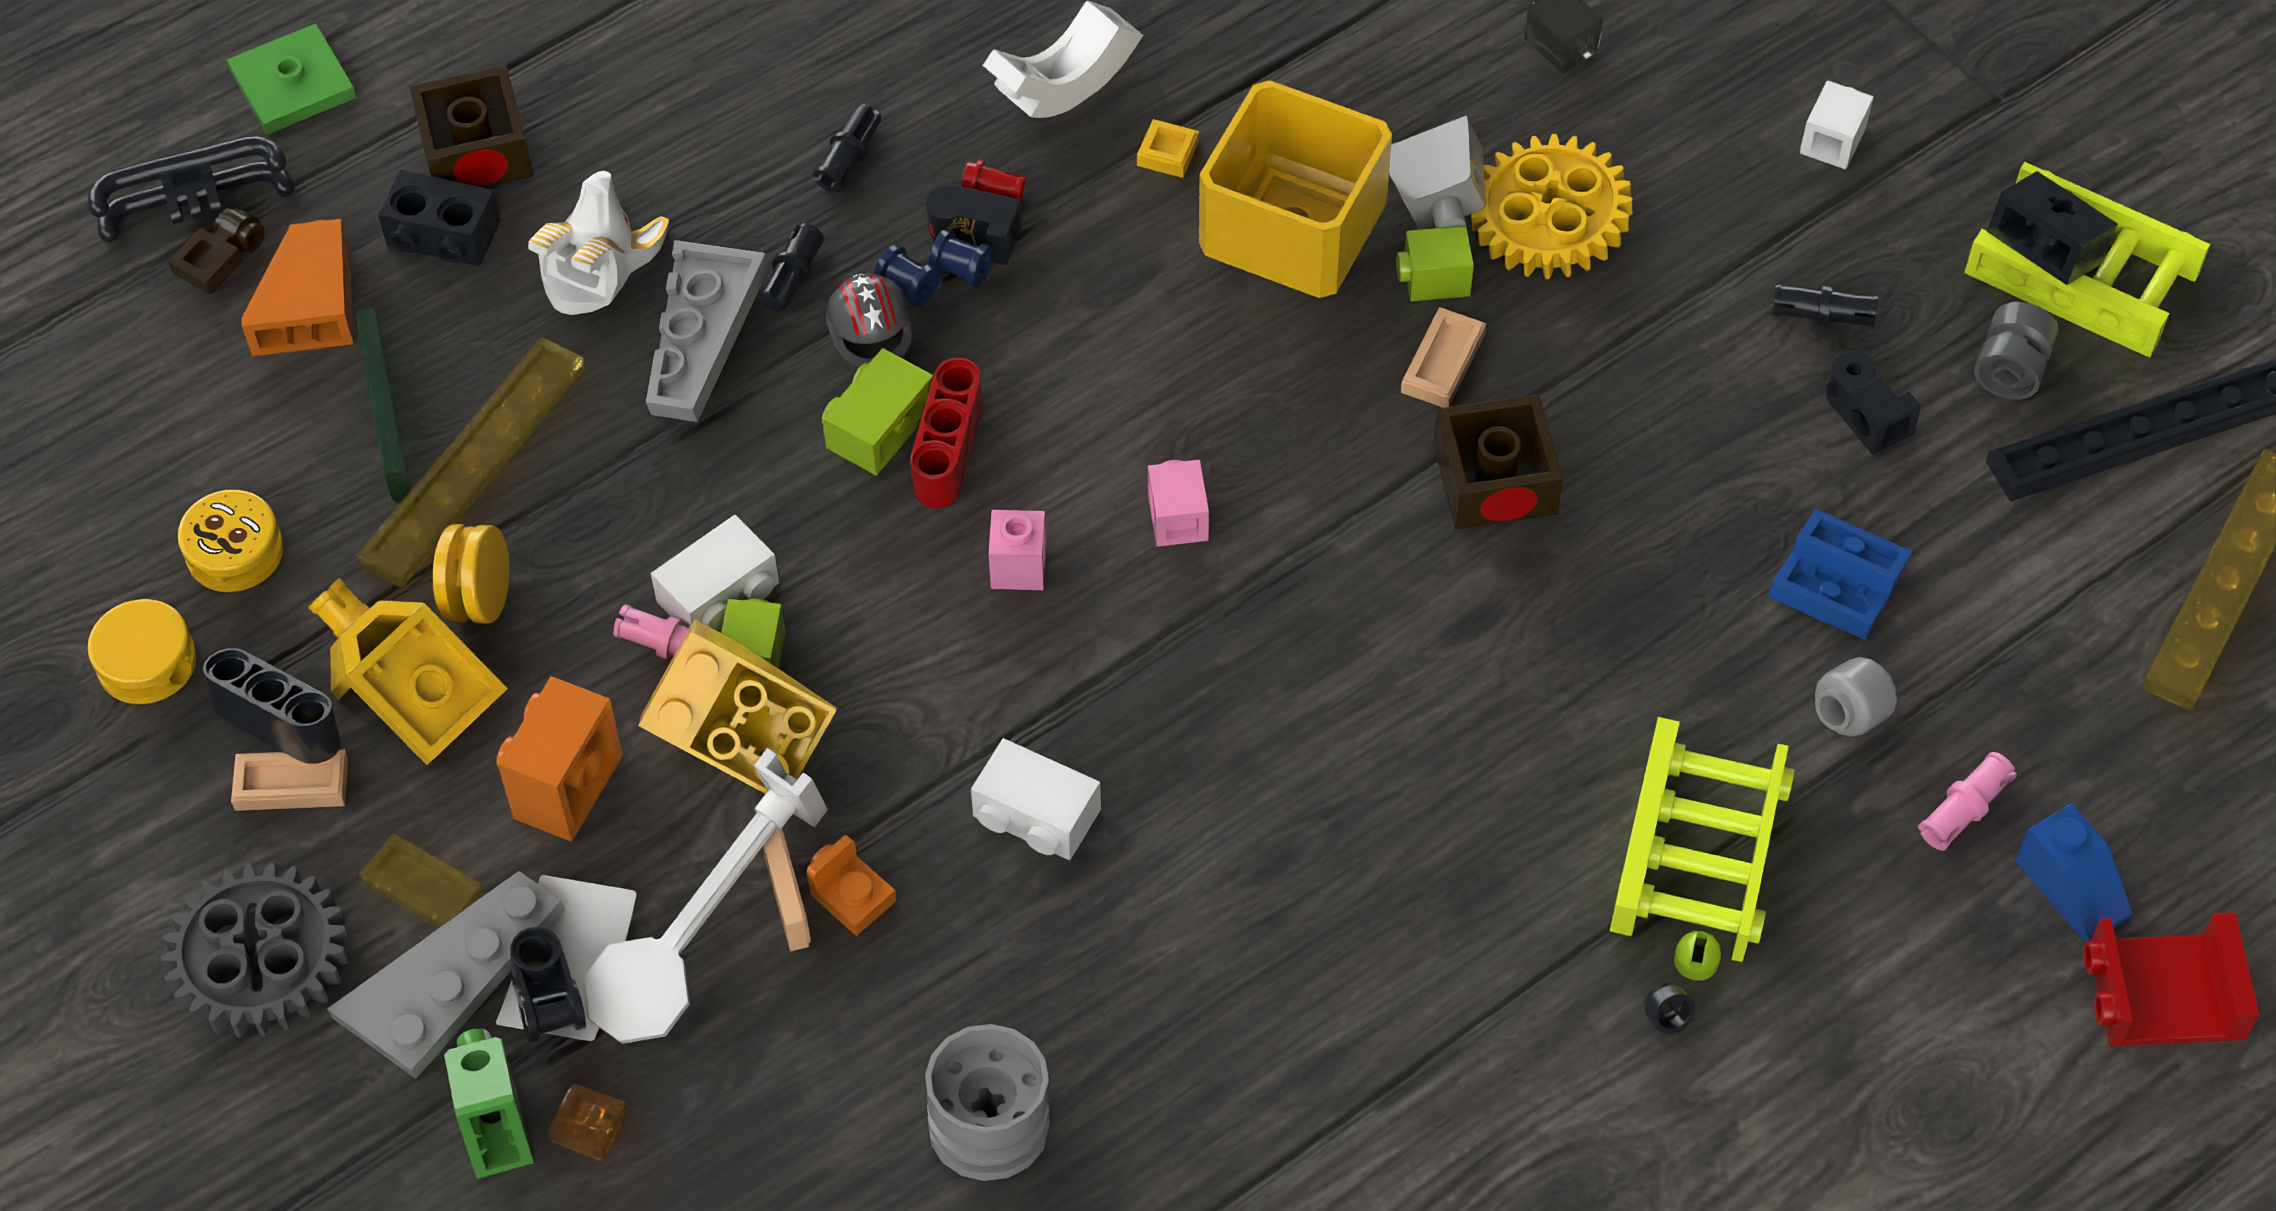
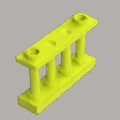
[1964,162,2210,358]
[1610,717,1795,962]

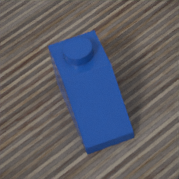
[2015,803,2132,943]

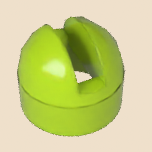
[1674,930,1721,981]

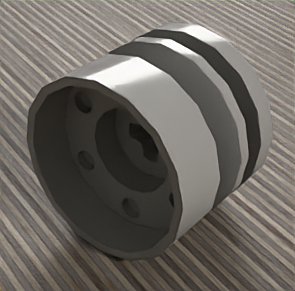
[925,1024,1049,1181]

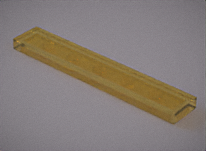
[357,337,585,588]
[2141,448,2276,711]

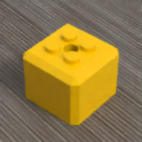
[1199,80,1392,298]

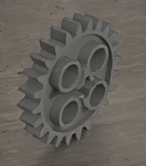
[160,863,350,1038]

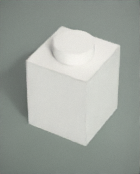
[1800,80,1874,169]

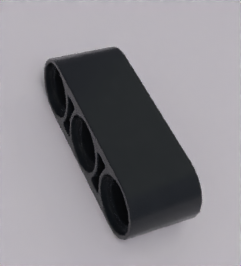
[203,648,341,764]

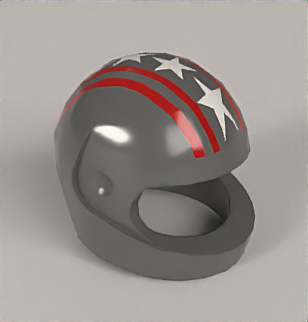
[826,273,912,372]

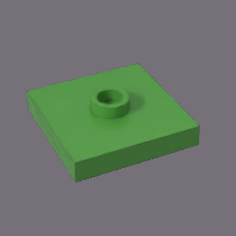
[227,24,356,135]

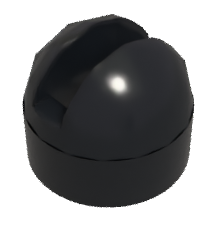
[1644,983,1695,1034]

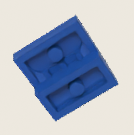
[1768,509,1913,641]

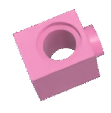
[1148,460,1209,547]
[988,510,1047,590]

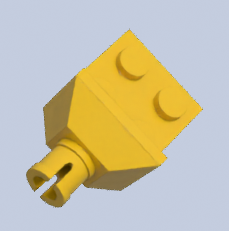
[308,578,508,765]

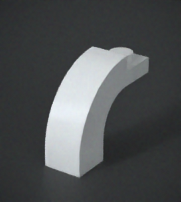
[983,0,1143,118]

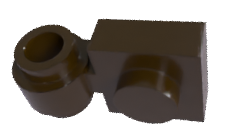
[168,208,265,295]

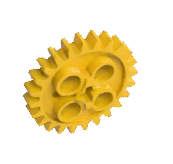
[1471,134,1633,279]

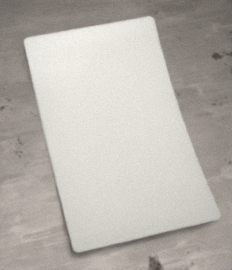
[496,875,636,1041]

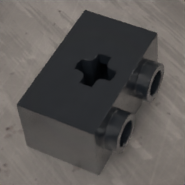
[1987,171,2118,285]

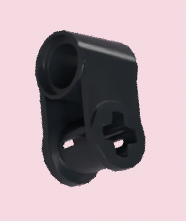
[510,927,586,1043]

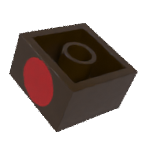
[409,65,534,187]
[1433,394,1563,530]

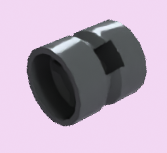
[1974,302,2059,400]

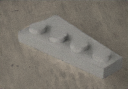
[646,240,770,422]
[327,871,565,1079]

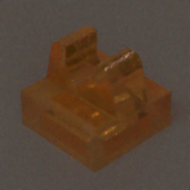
[548,1083,628,1161]

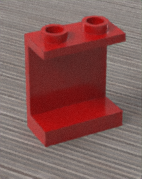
[2083,912,2259,1047]

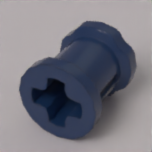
[929,229,994,288]
[874,244,941,307]

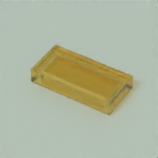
[359,833,484,928]

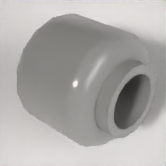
[1815,657,1897,737]

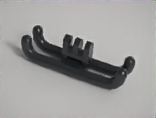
[88,136,294,242]

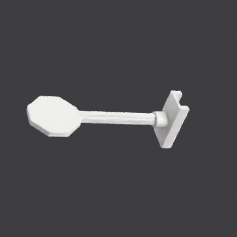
[584,748,828,1044]

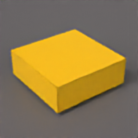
[1137,119,1199,178]

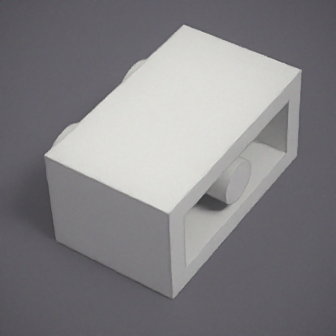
[651,515,779,631]
[971,738,1101,860]

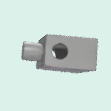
[1389,116,1486,230]

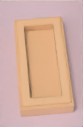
[1401,307,1487,408]
[231,749,349,811]
[763,828,811,952]

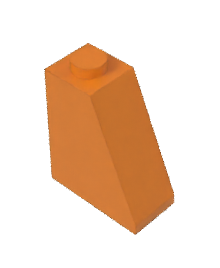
[242,219,354,357]

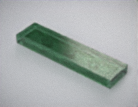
[355,308,414,503]

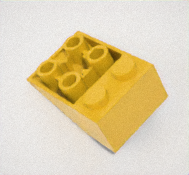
[638,619,837,794]

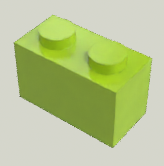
[822,348,933,476]

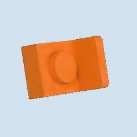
[807,835,897,936]

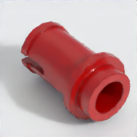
[961,159,1027,200]

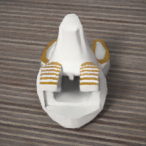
[528,171,669,315]

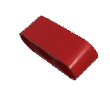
[910,358,983,508]

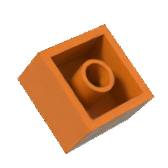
[497,676,623,842]

